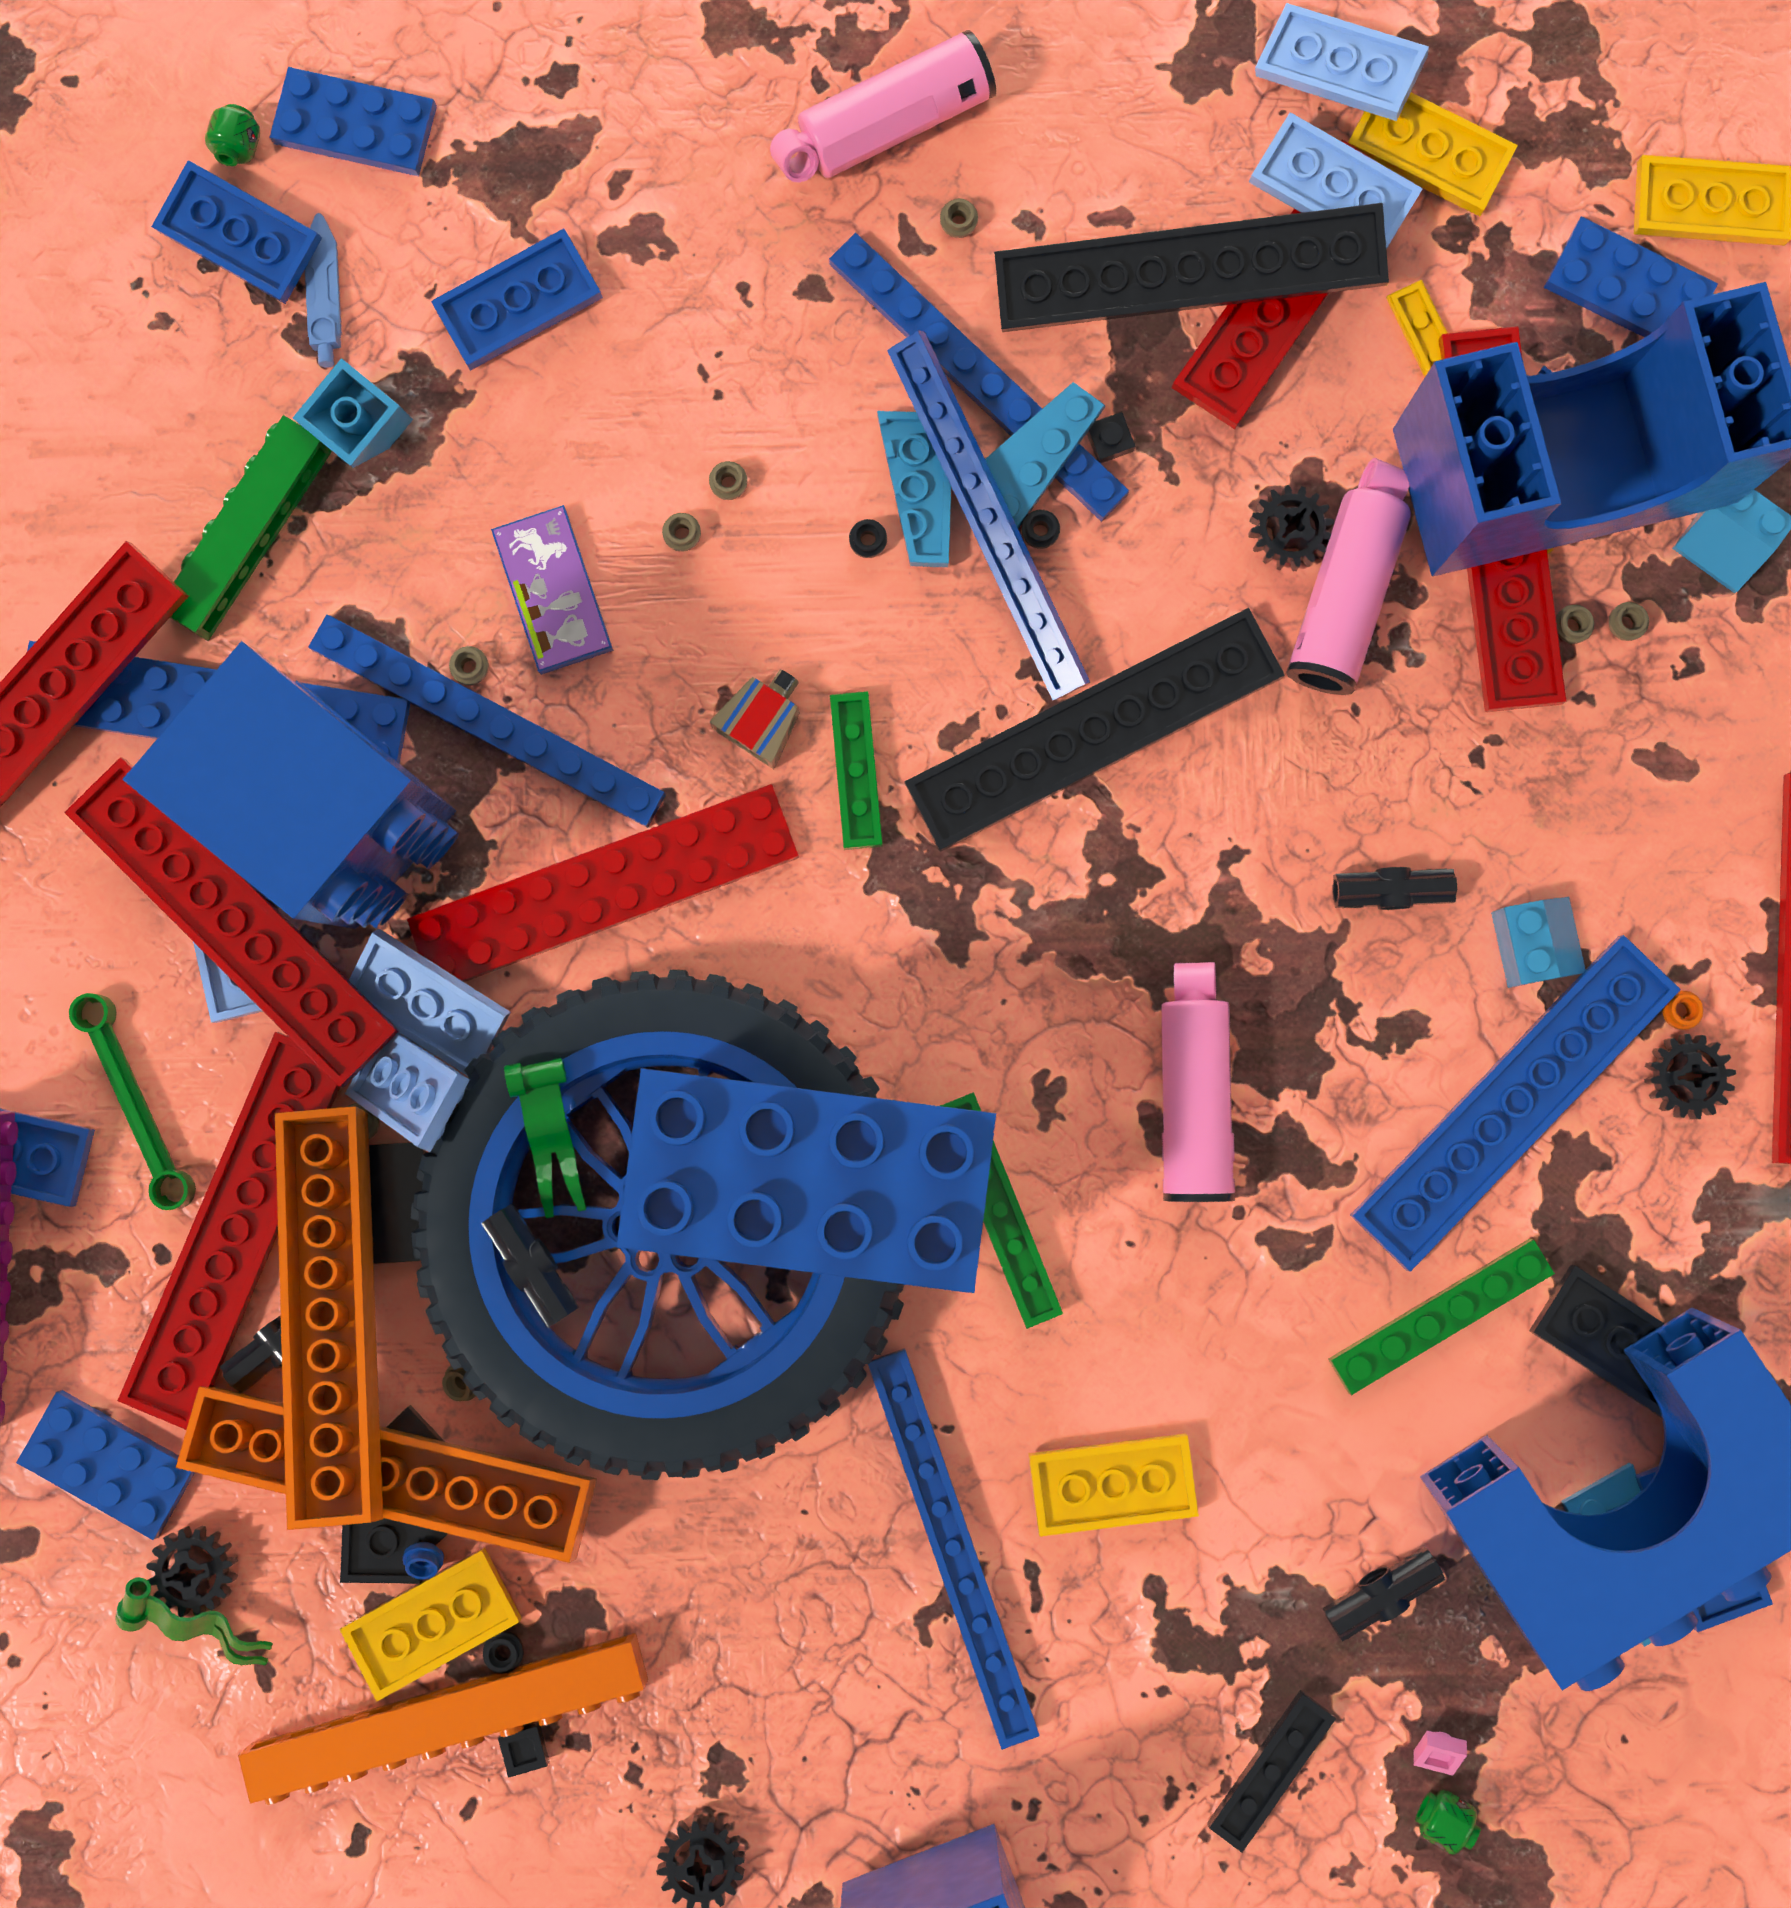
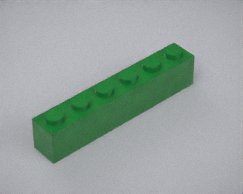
[170,415,332,641]

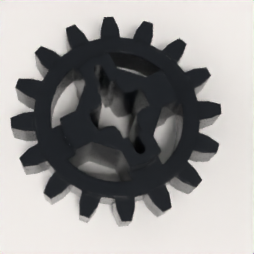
[1248,485,1334,572]
[1644,1034,1736,1119]
[146,1526,238,1617]
[656,1815,746,1908]

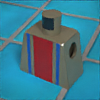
[710,669,800,770]

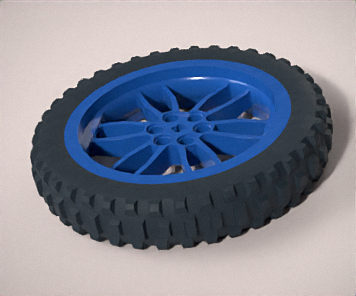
[411,970,904,1480]

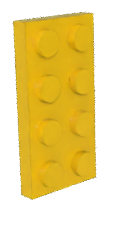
[1348,92,1518,217]
[1633,155,1791,246]
[1028,1433,1199,1537]
[339,1547,522,1701]

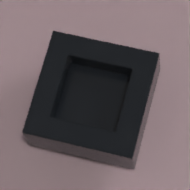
[1086,412,1136,463]
[498,1723,550,1778]

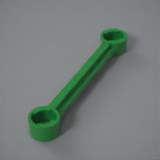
[69,993,196,1210]

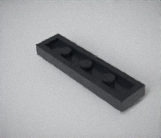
[1207,1690,1336,1853]

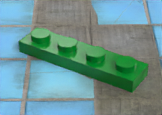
[830,691,883,850]

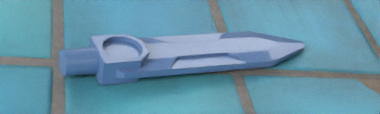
[305,213,342,368]

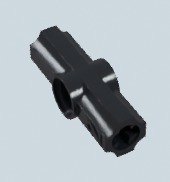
[1332,867,1457,910]
[482,1203,579,1328]
[220,1316,282,1394]
[1322,1547,1446,1642]

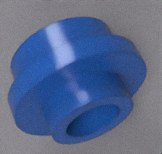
[403,1542,444,1580]

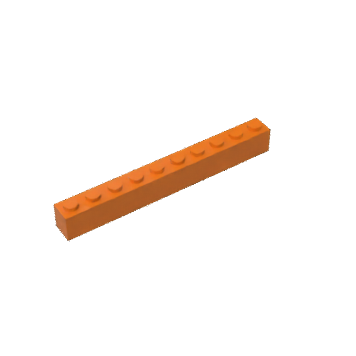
[238,1633,648,1805]

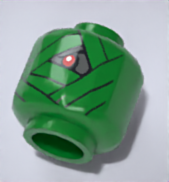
[205,104,260,166]
[1415,1790,1481,1855]

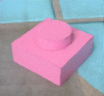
[1414,1731,1467,1776]

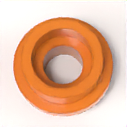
[1662,991,1704,1030]

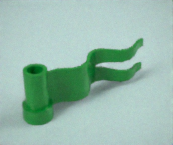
[504,1058,586,1219]
[115,1577,273,1666]

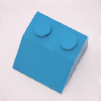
[293,358,413,468]
[1672,490,1791,593]
[1491,897,1586,988]

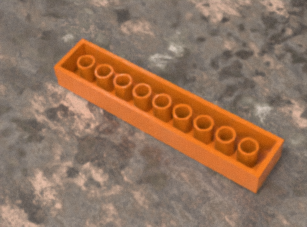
[275,1106,383,1530]
[176,1387,597,1563]

